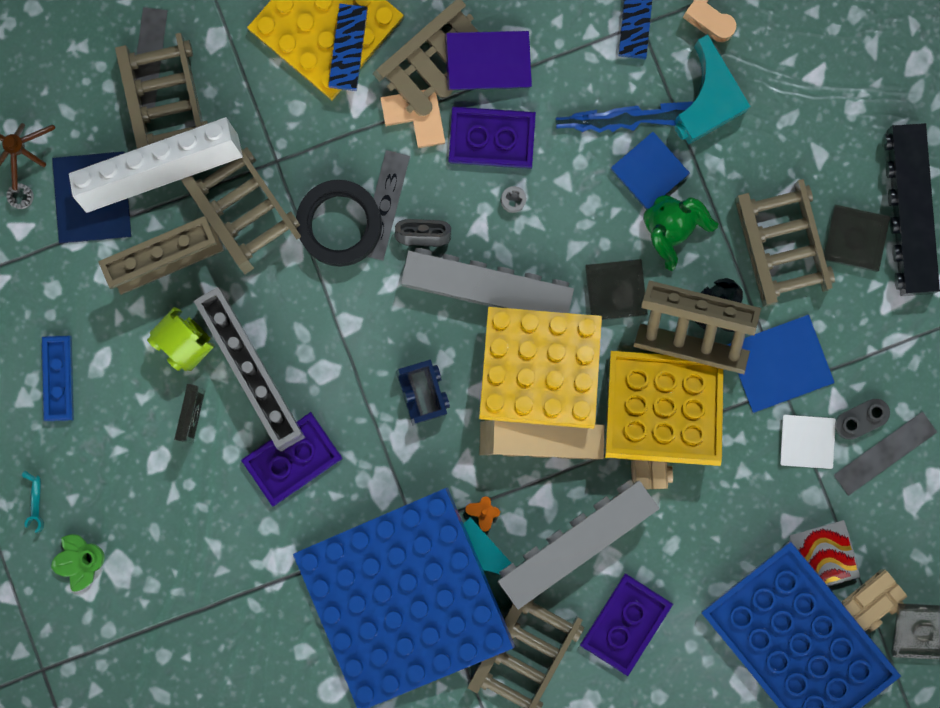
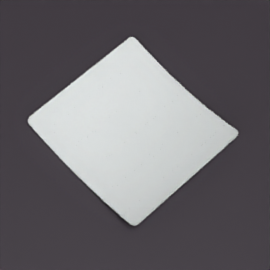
[780,415,836,469]

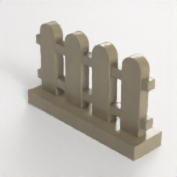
[372,0,478,116]

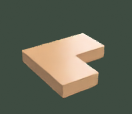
[380,89,445,149]

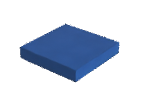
[611,132,690,210]

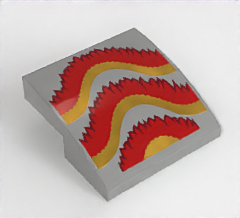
[789,520,860,587]

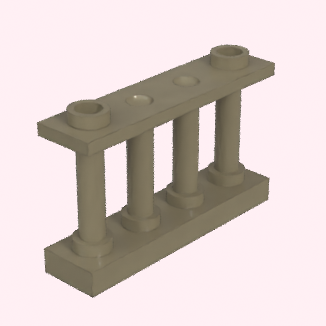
[115,33,208,149]
[180,147,301,275]
[735,179,835,307]
[98,216,224,295]
[634,280,761,374]
[467,599,584,708]

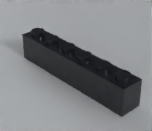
[883,123,940,296]

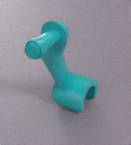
[21,471,44,533]

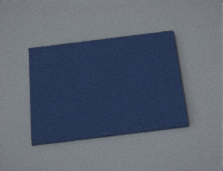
[52,151,132,244]

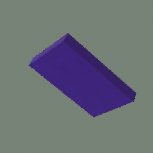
[445,31,532,90]
[448,107,536,169]
[241,412,343,507]
[580,573,673,676]

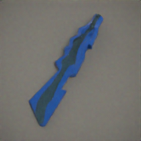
[555,101,694,133]

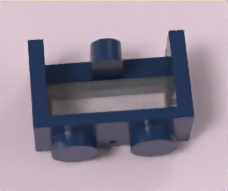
[396,359,450,426]

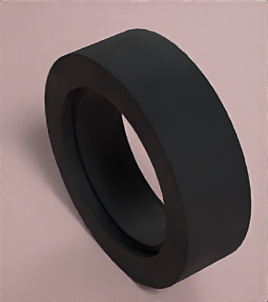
[296,180,382,267]

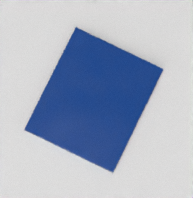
[727,315,835,413]

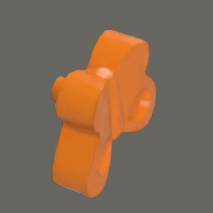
[465,496,500,532]

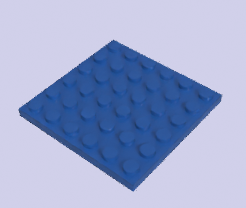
[293,487,515,708]

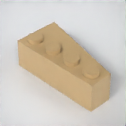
[479,420,605,460]

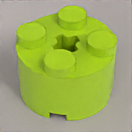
[147,307,215,371]

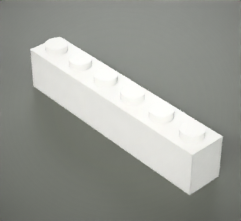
[69,117,243,213]

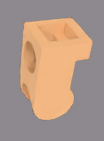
[683,0,736,42]

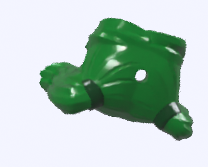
[643,195,719,271]

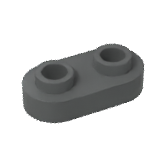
[395,219,451,247]
[835,399,890,440]

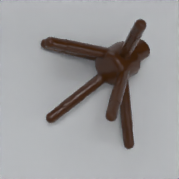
[0,123,55,191]

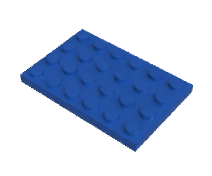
[701,540,901,708]

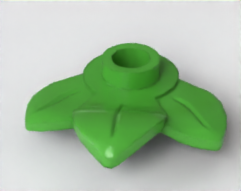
[51,534,105,591]

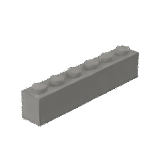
[401,248,574,313]
[194,287,305,451]
[497,479,659,610]

